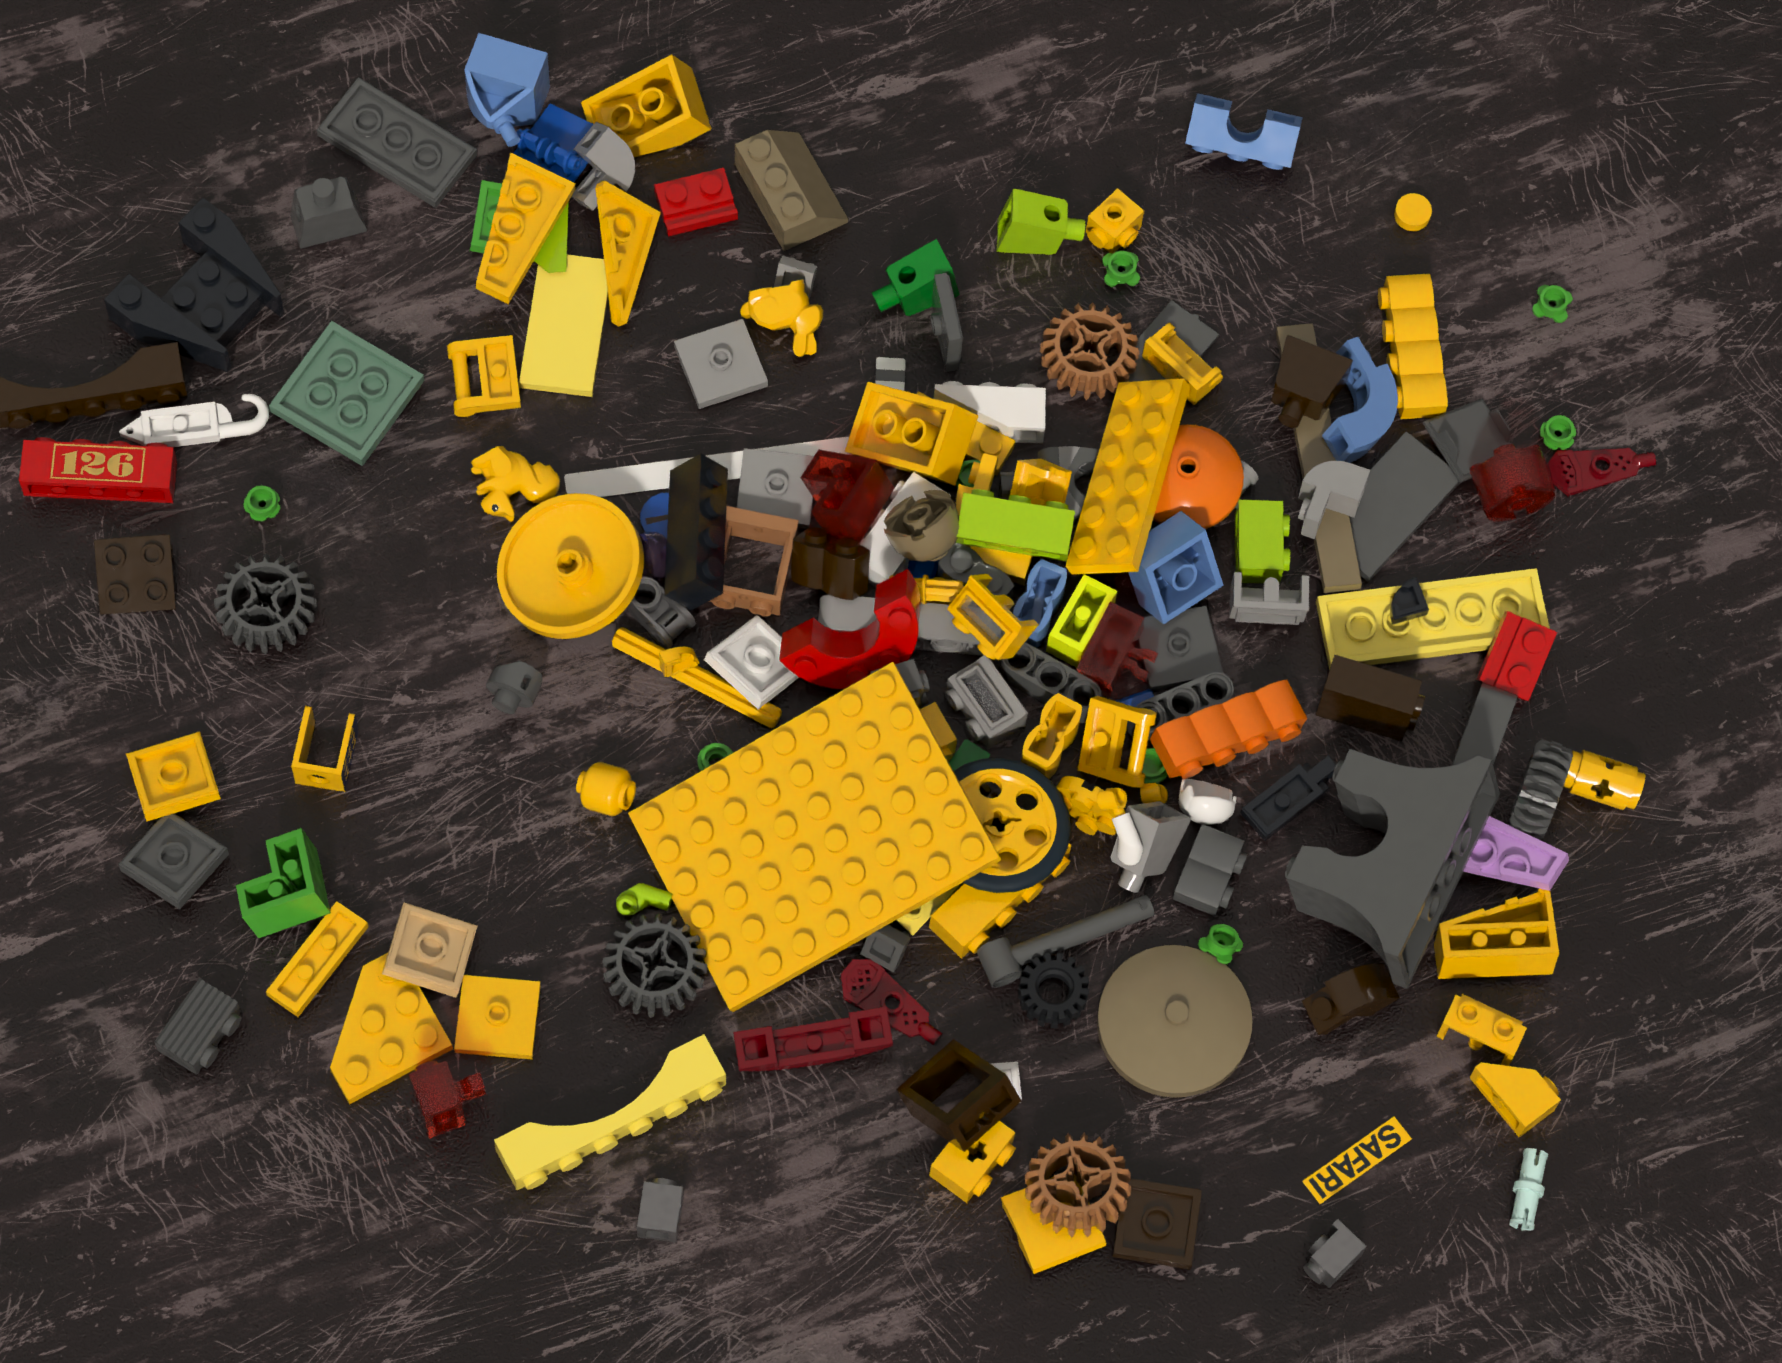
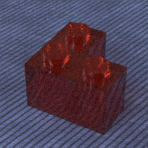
[800,449,894,544]

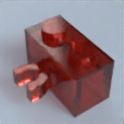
[1077,602,1158,694]
[409,1060,486,1138]

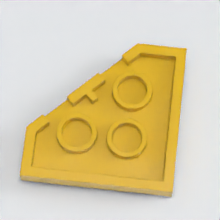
[330,953,453,1105]

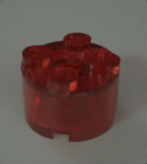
[1469,444,1556,522]

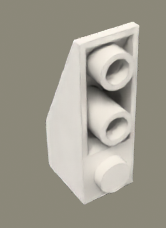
[933,381,1046,443]

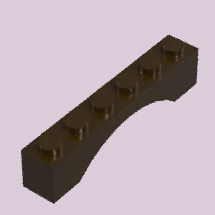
[0,342,188,429]

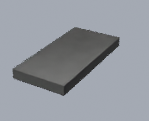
[317,77,477,208]
[1349,432,1460,582]

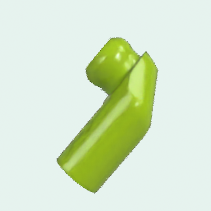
[616,883,673,916]

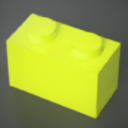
[1046,574,1117,669]

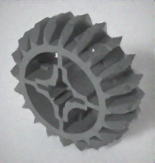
[214,553,317,655]
[1507,739,1573,840]
[602,913,707,1018]

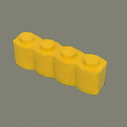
[1378,274,1448,419]

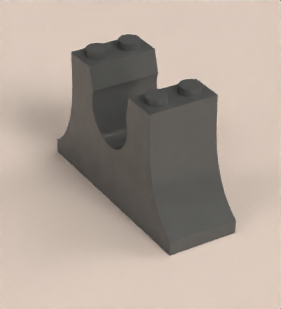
[1285,749,1500,989]

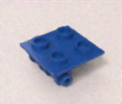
[513,103,594,182]

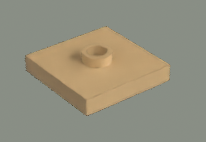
[382,902,477,998]

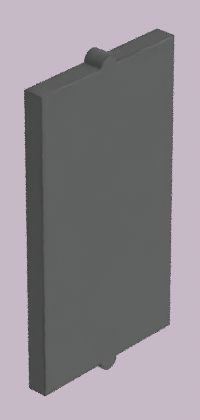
[1129,300,1219,382]

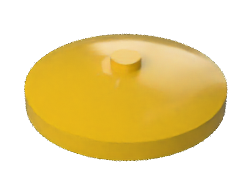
[497,493,644,639]

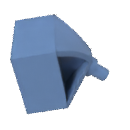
[464,33,550,147]
[1128,511,1224,624]

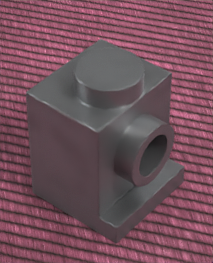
[1303,1219,1366,1288]

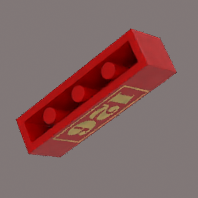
[19,437,177,503]

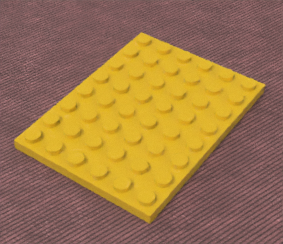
[628,662,1001,1012]

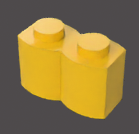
[1020,693,1082,779]

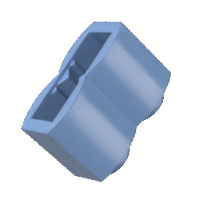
[1013,559,1067,648]

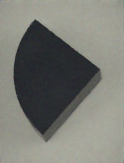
[1390,577,1429,625]

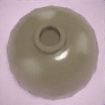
[884,490,959,562]

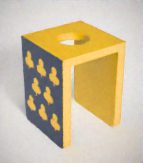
[291,706,358,792]

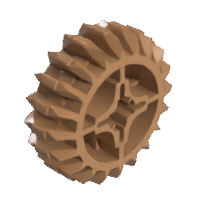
[1040,302,1139,400]
[1025,1132,1131,1238]

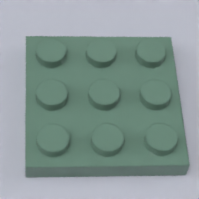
[269,321,425,466]

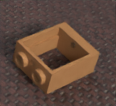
[708,506,799,617]

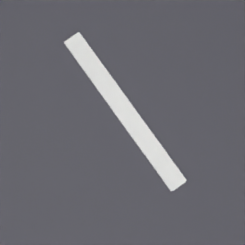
[564,437,854,497]

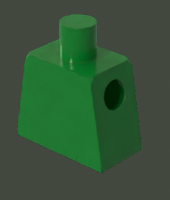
[871,239,960,316]

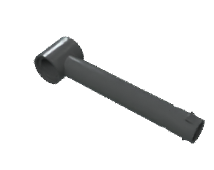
[976,894,1154,988]

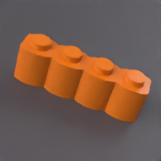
[1150,680,1307,779]

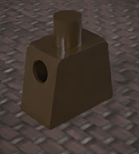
[1271,335,1353,428]

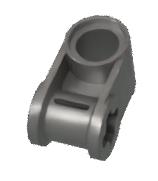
[627,577,696,649]

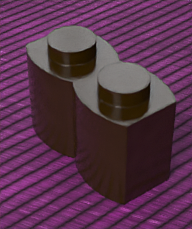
[791,528,870,600]

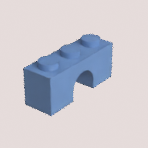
[1185,93,1303,170]

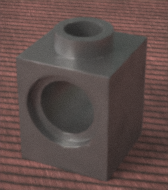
[637,1178,683,1242]

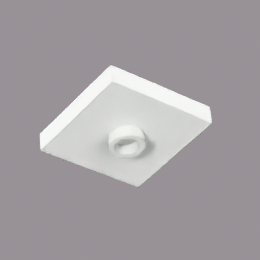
[704,615,799,709]

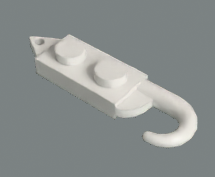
[119,394,269,447]

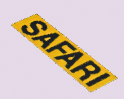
[1302,1116,1412,1204]

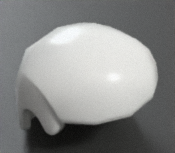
[1179,779,1237,825]

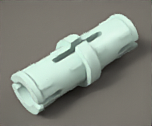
[1509,1148,1548,1231]

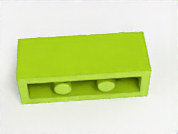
[956,489,1075,562]

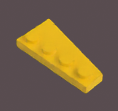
[476,153,576,304]

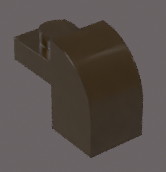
[1302,964,1400,1035]

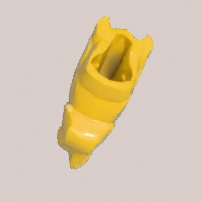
[740,279,823,357]

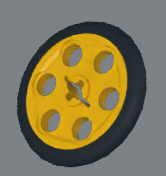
[954,758,1071,893]

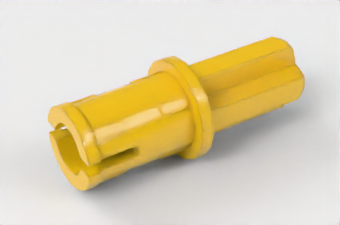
[889,575,964,604]

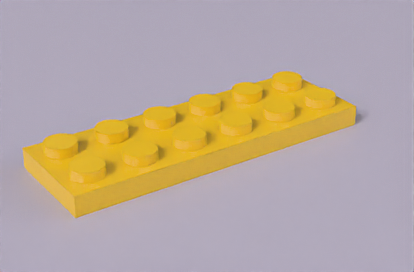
[1066,378,1190,575]

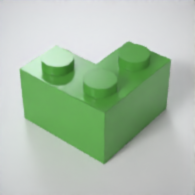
[236,828,331,938]

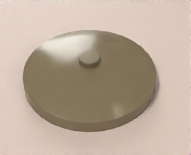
[1097,945,1253,1098]

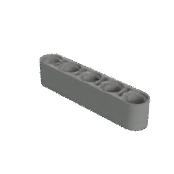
[818,595,1002,656]

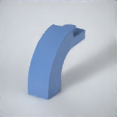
[1322,337,1398,463]

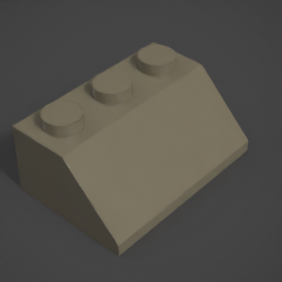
[735,130,848,251]

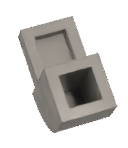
[572,122,635,211]
[1298,461,1370,539]

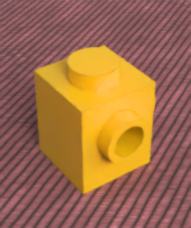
[1086,188,1144,253]

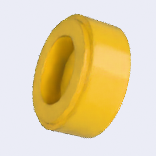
[1394,193,1432,231]

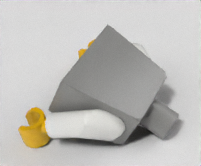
[1097,783,1191,893]

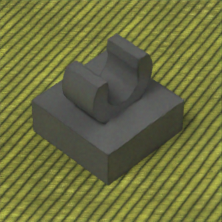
[860,923,911,973]

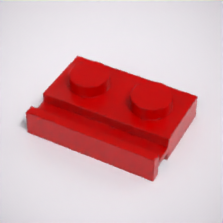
[654,168,738,237]
[1476,611,1557,701]

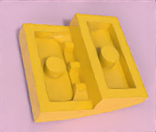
[1001,1174,1106,1274]

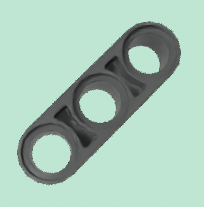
[1000,643,1101,723]
[1127,672,1234,741]
[1452,682,1518,765]

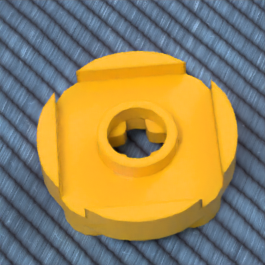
[1056,776,1125,836]

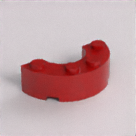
[779,569,920,689]

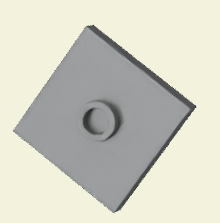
[674,319,768,409]
[737,448,818,529]

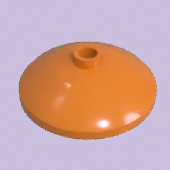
[1153,424,1244,529]

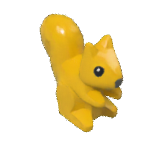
[471,446,560,522]

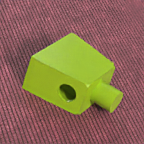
[997,189,1085,255]

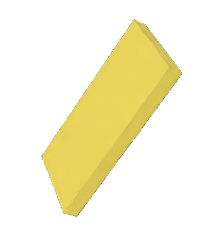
[519,255,608,397]

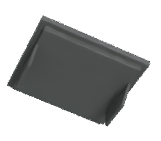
[1423,399,1520,483]

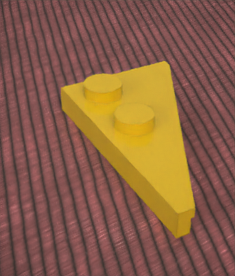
[595,180,661,326]

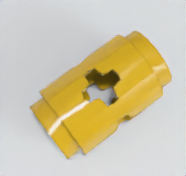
[1563,750,1646,810]

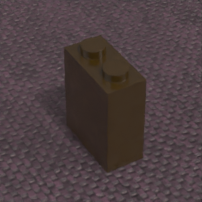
[1316,655,1425,742]

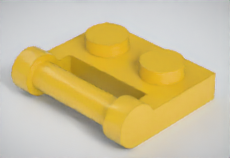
[447,335,521,417]
[1078,696,1157,788]

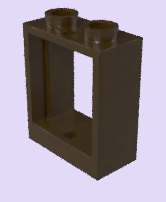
[896,1039,1021,1152]

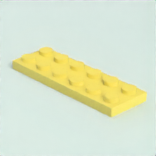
[1316,568,1550,670]

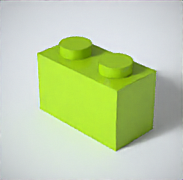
[1235,500,1290,584]

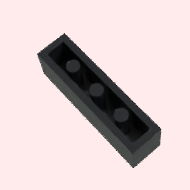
[664,453,728,610]

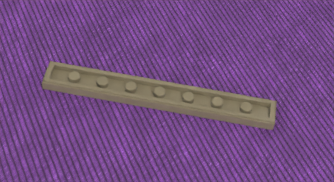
[1276,323,1362,593]

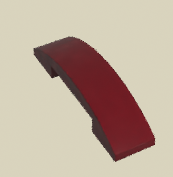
[733,1006,893,1071]

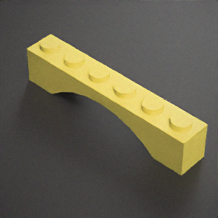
[494,1034,726,1190]

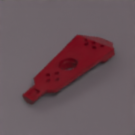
[1547,448,1656,496]
[841,959,943,1045]

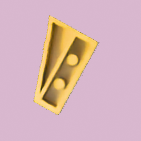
[1434,888,1559,979]

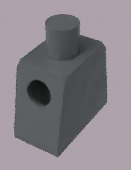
[290,177,367,249]

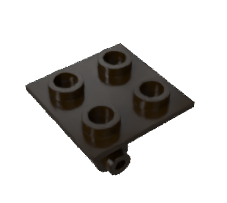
[94,534,176,615]

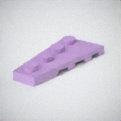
[1463,816,1569,891]

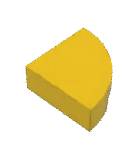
[659,646,700,677]

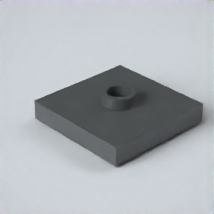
[931,273,963,372]
[1133,606,1223,692]
[118,814,229,910]

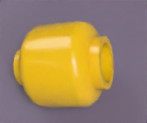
[576,762,636,816]

